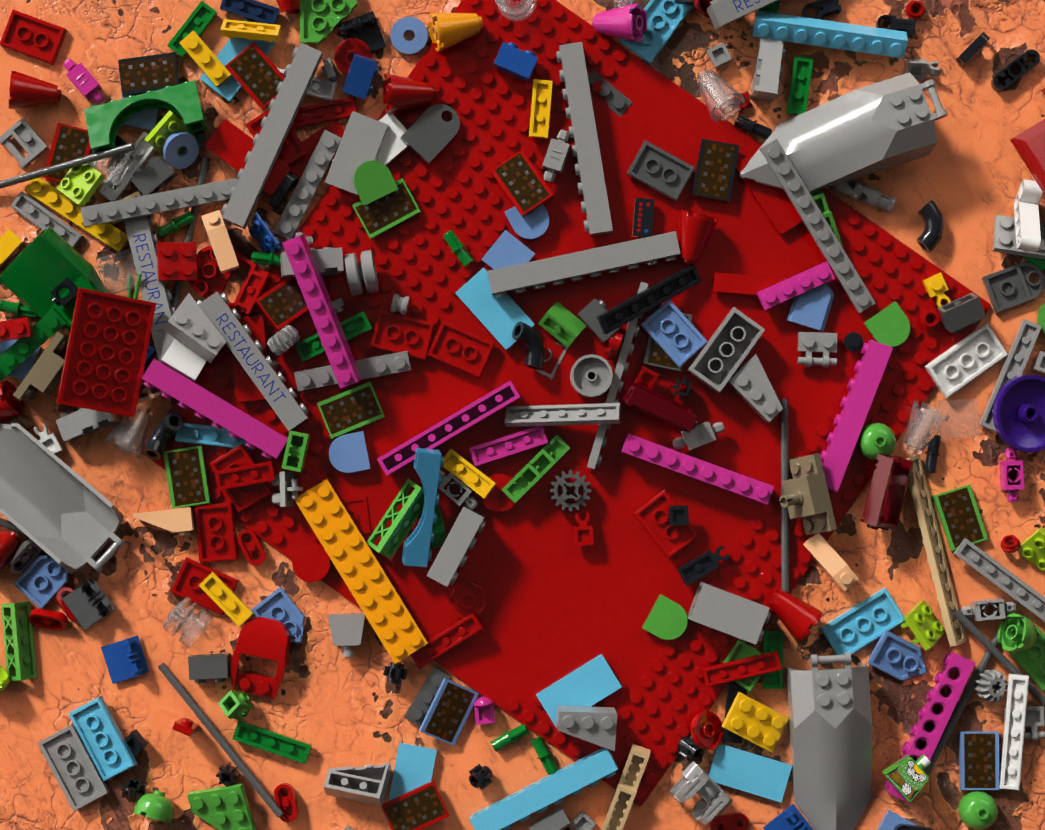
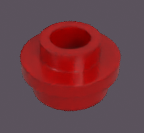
[905,0,925,20]
[920,310,940,329]
[1001,535,1021,553]

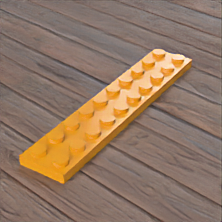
[294,479,428,664]

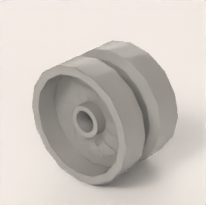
[344,250,379,296]
[570,354,613,398]

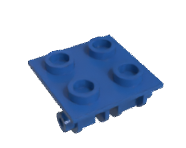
[248,213,282,254]
[101,635,149,684]
[763,804,813,830]

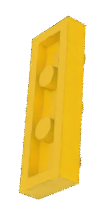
[220,19,281,42]
[179,30,232,88]
[529,79,553,139]
[443,449,497,499]
[199,572,253,627]

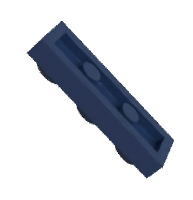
[220,0,280,25]

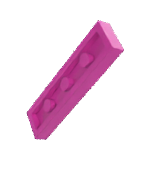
[756,261,835,310]
[469,426,548,466]

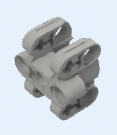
[669,761,733,825]

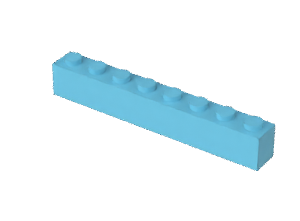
[752,10,908,58]
[469,747,618,830]

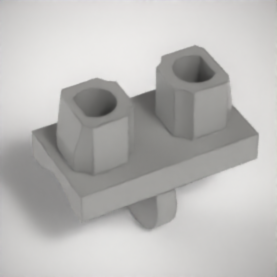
[272,472,303,507]

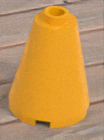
[428,13,483,52]

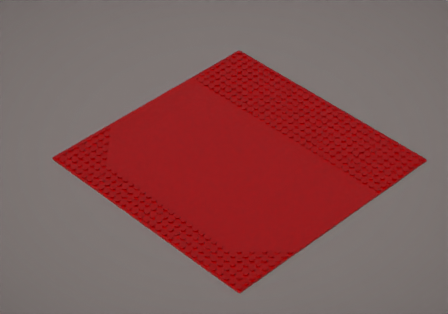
[141,0,991,806]

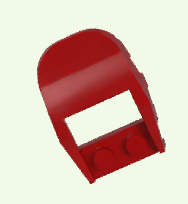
[189,246,271,315]
[231,617,290,699]

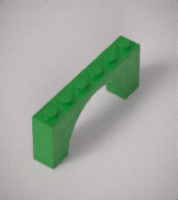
[84,80,208,153]

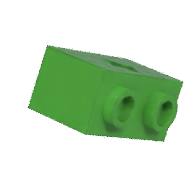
[282,430,311,473]

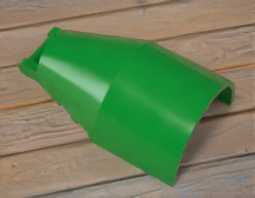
[0,226,108,330]

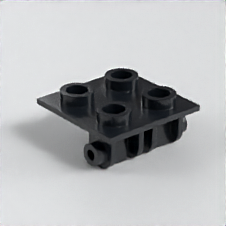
[338,11,386,52]
[62,578,115,630]

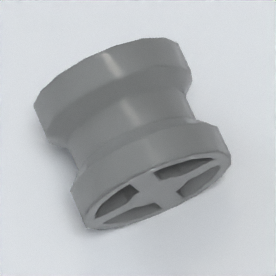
[390,293,410,316]

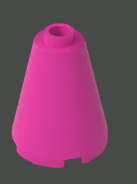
[592,3,648,42]

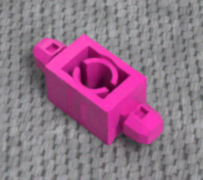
[64,59,105,104]
[999,448,1024,502]

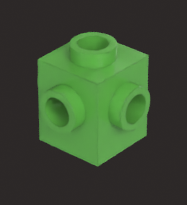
[218,690,253,720]

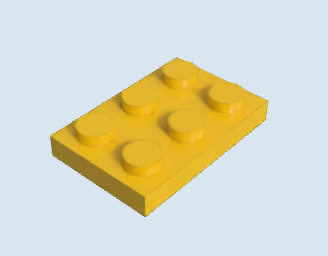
[721,692,789,753]

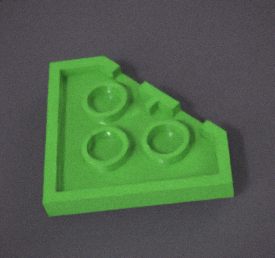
[300,0,358,44]
[187,783,256,830]

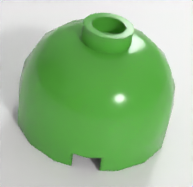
[857,422,896,461]
[997,613,1037,653]
[134,790,174,823]
[958,790,998,830]

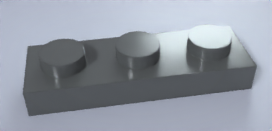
[588,69,632,116]
[404,667,451,726]

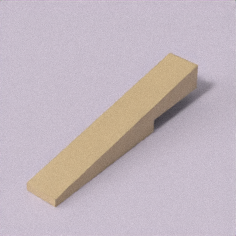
[601,743,651,830]

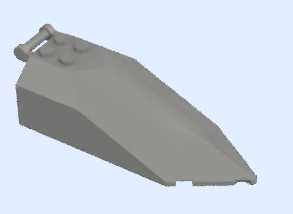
[740,72,948,193]
[0,423,125,574]
[785,652,872,830]

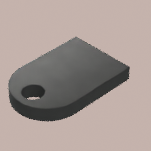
[400,104,460,165]
[982,262,1045,313]

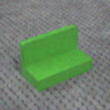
[538,302,586,348]

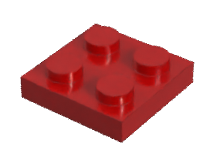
[157,242,197,282]

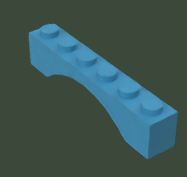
[402,448,444,567]

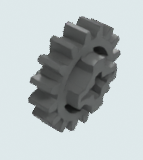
[550,470,591,512]

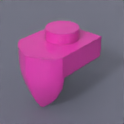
[474,696,495,725]

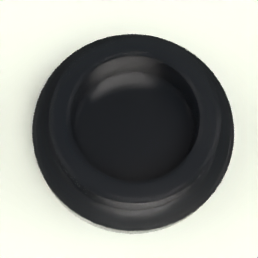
[844,332,863,352]

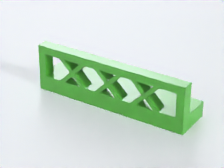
[366,479,424,559]
[1,601,37,681]

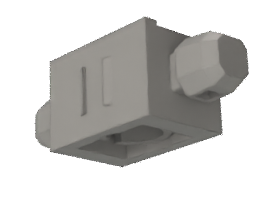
[542,130,570,183]
[672,421,725,450]
[438,470,478,510]
[960,598,1016,621]

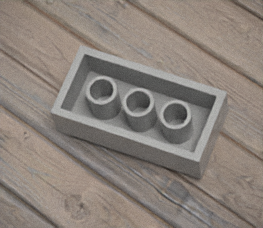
[687,307,765,393]
[427,506,486,587]

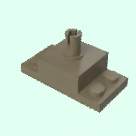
[13,332,69,402]
[779,453,837,535]

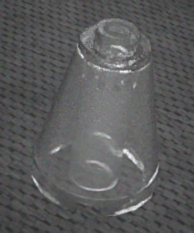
[696,69,745,122]
[903,400,950,456]
[105,403,153,458]

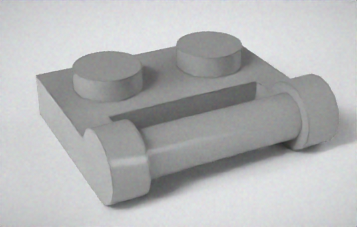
[0,118,49,170]

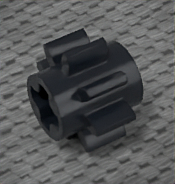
[670,377,695,401]
[383,662,408,684]
[678,736,702,760]
[216,762,241,786]
[469,764,492,790]
[121,778,145,802]

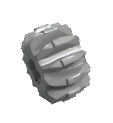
[267,325,301,356]
[974,669,1008,702]

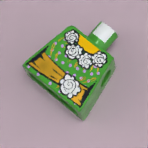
[882,754,931,803]

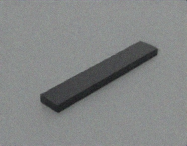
[597,264,701,334]

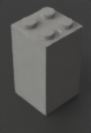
[687,581,771,645]

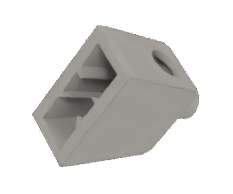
[328,613,366,657]

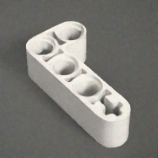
[1014,179,1042,252]

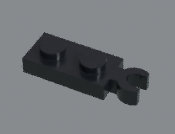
[677,546,730,586]

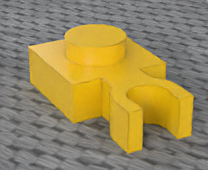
[922,272,951,307]

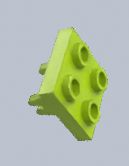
[144,110,196,156]
[56,157,105,207]
[1017,527,1045,573]
[900,600,945,651]

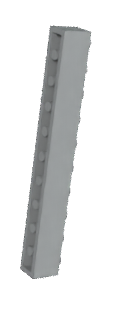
[556,42,613,236]
[221,43,323,229]
[487,231,681,298]

